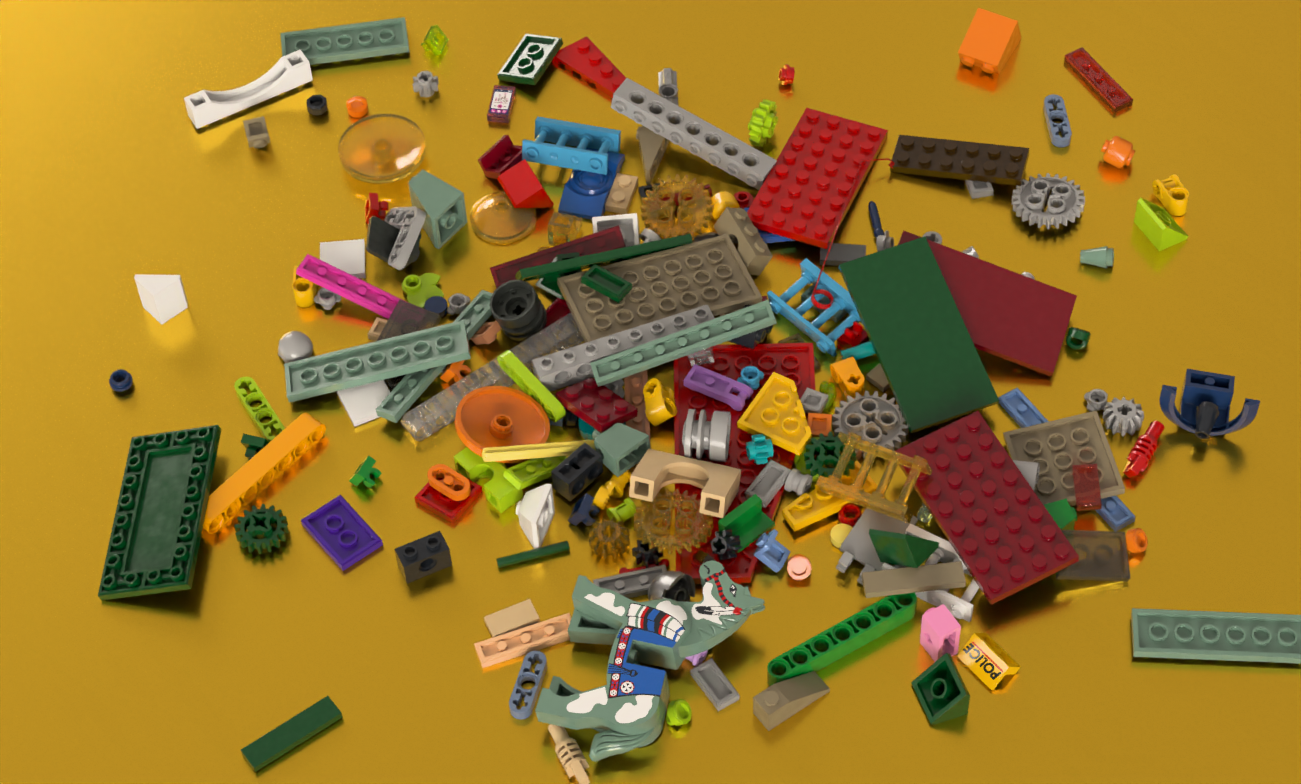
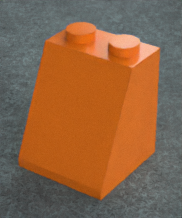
[958,8,1022,74]

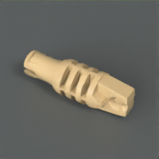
[548,724,590,784]

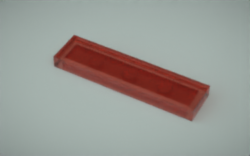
[1064,47,1133,113]

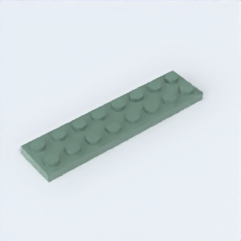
[284,320,471,403]
[1131,608,1301,663]

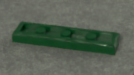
[241,696,343,772]

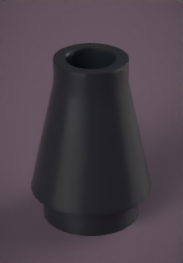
[1195,402,1220,439]

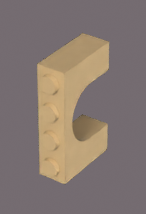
[629,449,741,518]

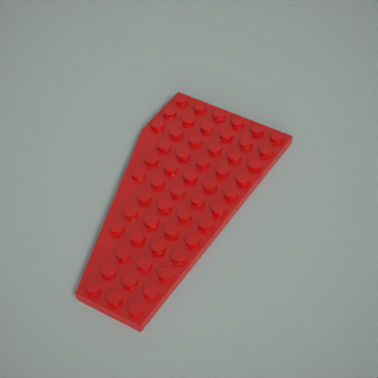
[674,343,816,584]

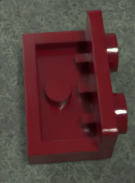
[478,135,522,179]

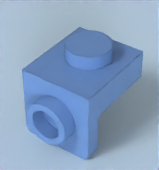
[753,529,791,573]

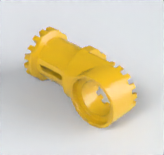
[592,470,631,510]

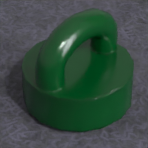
[1066,326,1091,350]

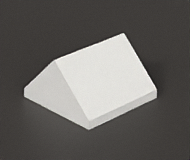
[134,274,188,325]

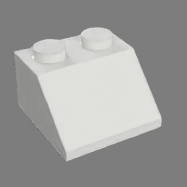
[592,213,640,247]

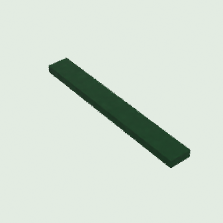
[515,233,693,282]

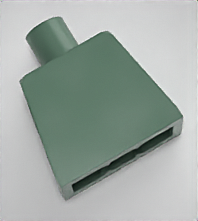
[592,423,650,477]

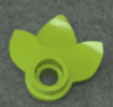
[402,273,444,309]

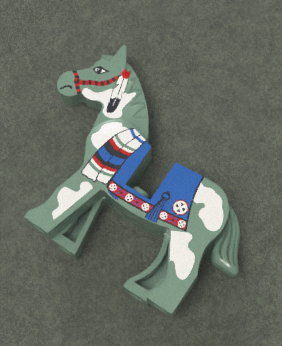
[535,560,765,762]

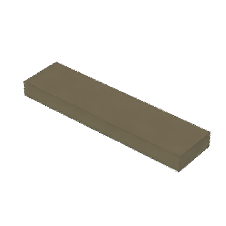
[862,561,966,598]

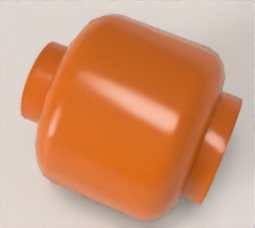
[1101,136,1135,168]

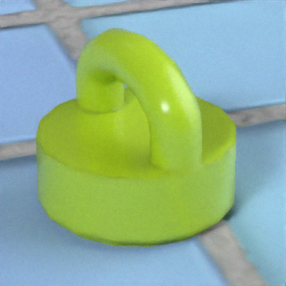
[666,699,692,726]

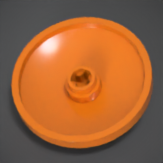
[455,386,550,463]

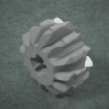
[1102,396,1144,437]

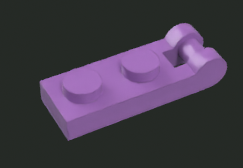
[684,364,753,411]

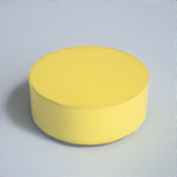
[830,523,853,548]

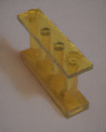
[816,432,932,523]

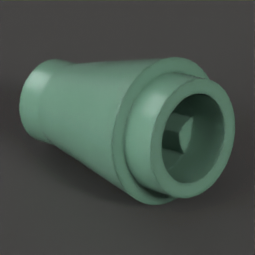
[1080,246,1114,268]

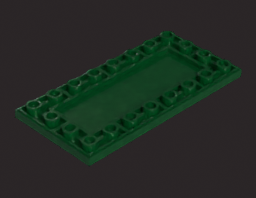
[838,236,999,433]
[98,425,221,600]

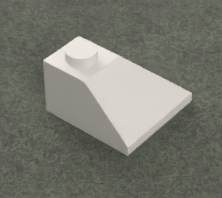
[516,484,555,549]

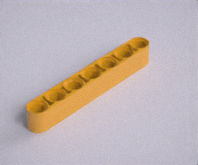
[203,413,326,534]

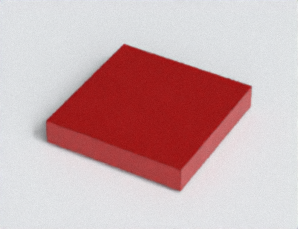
[414,478,482,524]

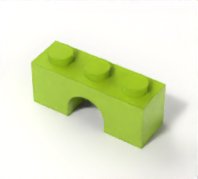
[454,447,523,513]

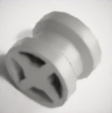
[784,468,813,497]

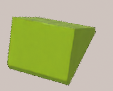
[1134,197,1189,251]

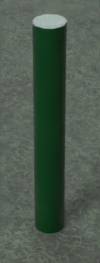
[496,541,570,568]

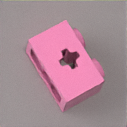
[920,604,961,662]

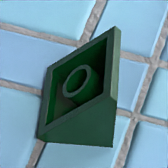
[869,529,939,568]
[911,653,970,725]

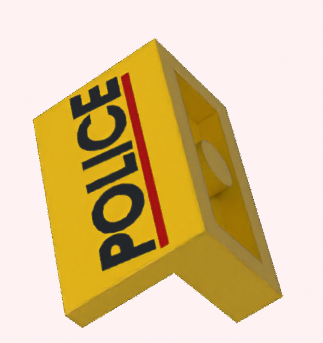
[957,633,1021,690]

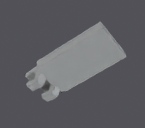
[836,494,918,585]

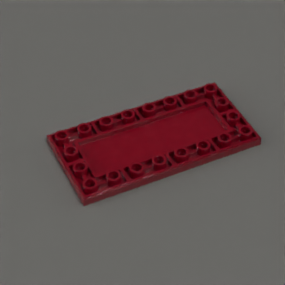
[898,230,1077,376]

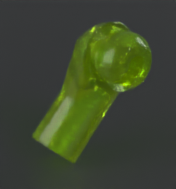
[819,381,837,412]

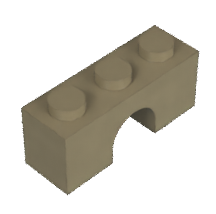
[713,207,773,275]

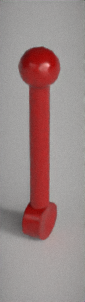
[619,559,670,574]

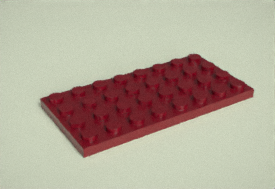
[893,411,1079,605]

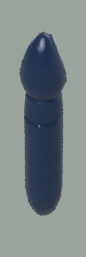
[868,201,884,239]

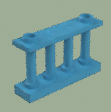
[522,116,621,175]
[767,258,863,357]

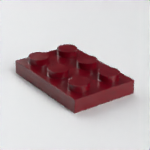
[555,377,638,433]

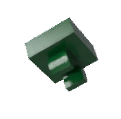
[241,433,269,460]

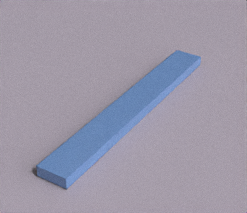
[998,387,1136,532]

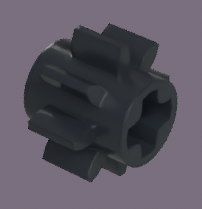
[710,529,742,560]
[632,537,663,568]

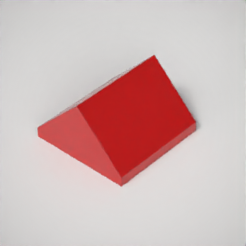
[497,159,554,208]

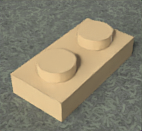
[605,173,638,214]

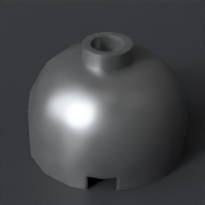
[648,571,695,602]

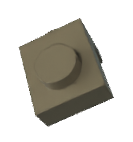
[243,116,270,148]

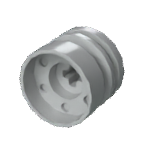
[682,409,731,462]

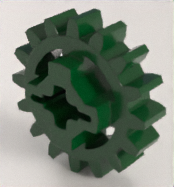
[804,432,857,483]
[234,504,289,554]

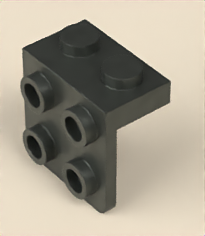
[366,216,421,270]

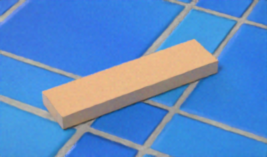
[474,613,571,668]

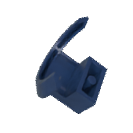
[1159,369,1260,436]

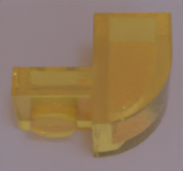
[548,212,582,246]

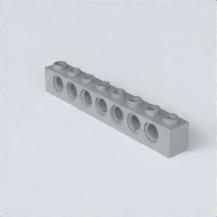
[611,78,777,190]
[532,304,715,392]

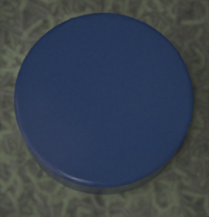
[425,296,448,319]

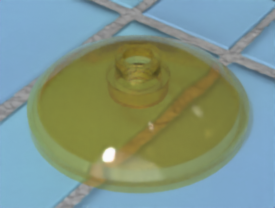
[470,191,537,244]

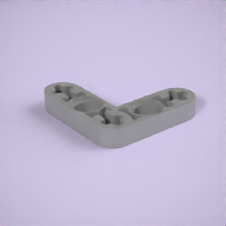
[384,207,426,270]

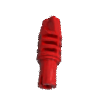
[1123,421,1165,478]

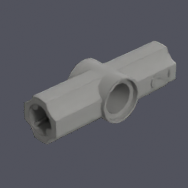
[658,68,678,106]

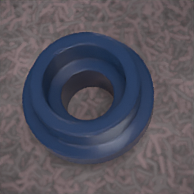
[109,369,133,392]

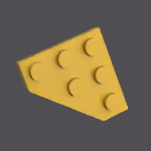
[737,372,812,456]

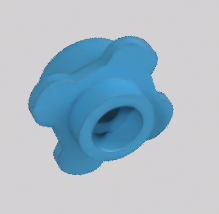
[737,366,764,390]

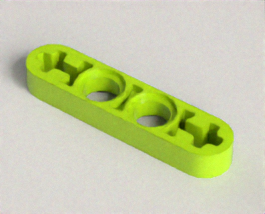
[497,350,566,422]
[234,377,285,442]

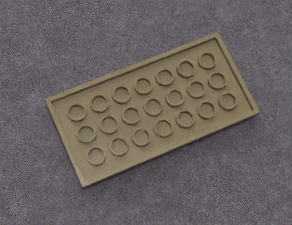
[557,234,762,343]

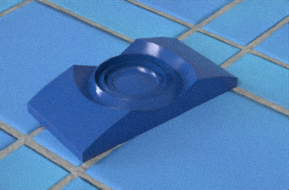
[558,148,625,220]

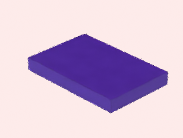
[301,495,383,571]

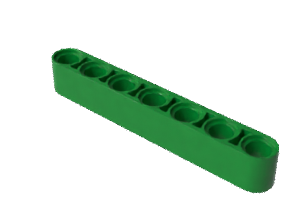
[767,593,917,687]

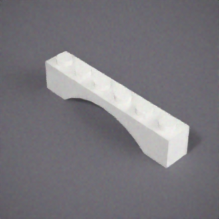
[184,50,313,129]

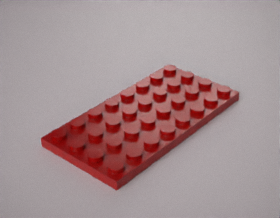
[747,108,888,249]

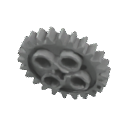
[1012,173,1085,229]
[832,391,909,459]

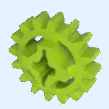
[748,99,778,147]

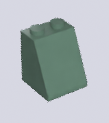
[408,169,467,249]

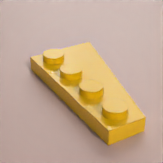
[782,460,879,532]

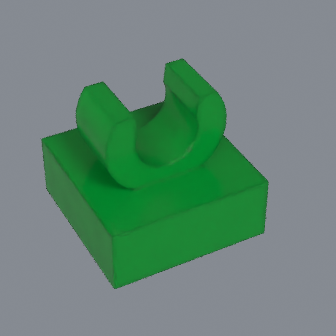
[349,455,382,488]

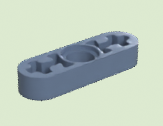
[1043,94,1072,147]
[509,651,547,719]

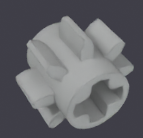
[413,71,439,97]

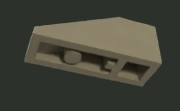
[636,125,670,185]
[753,671,830,731]

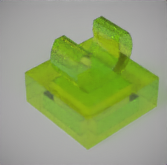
[421,25,449,56]

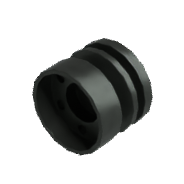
[490,280,547,341]

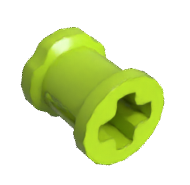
[607,497,639,528]

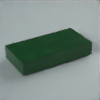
[581,264,632,303]

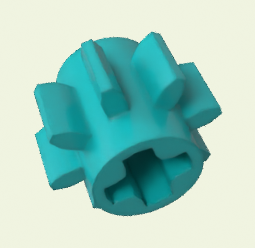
[746,434,773,465]

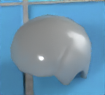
[278,331,313,363]

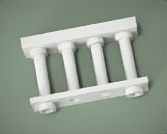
[882,524,980,622]

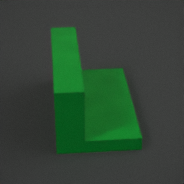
[718,494,775,553]

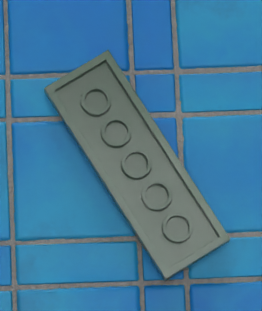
[280,17,409,65]

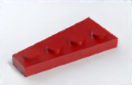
[553,36,626,98]

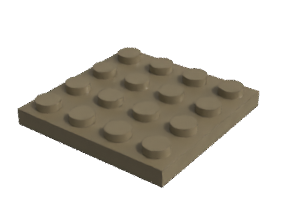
[1003,410,1125,506]

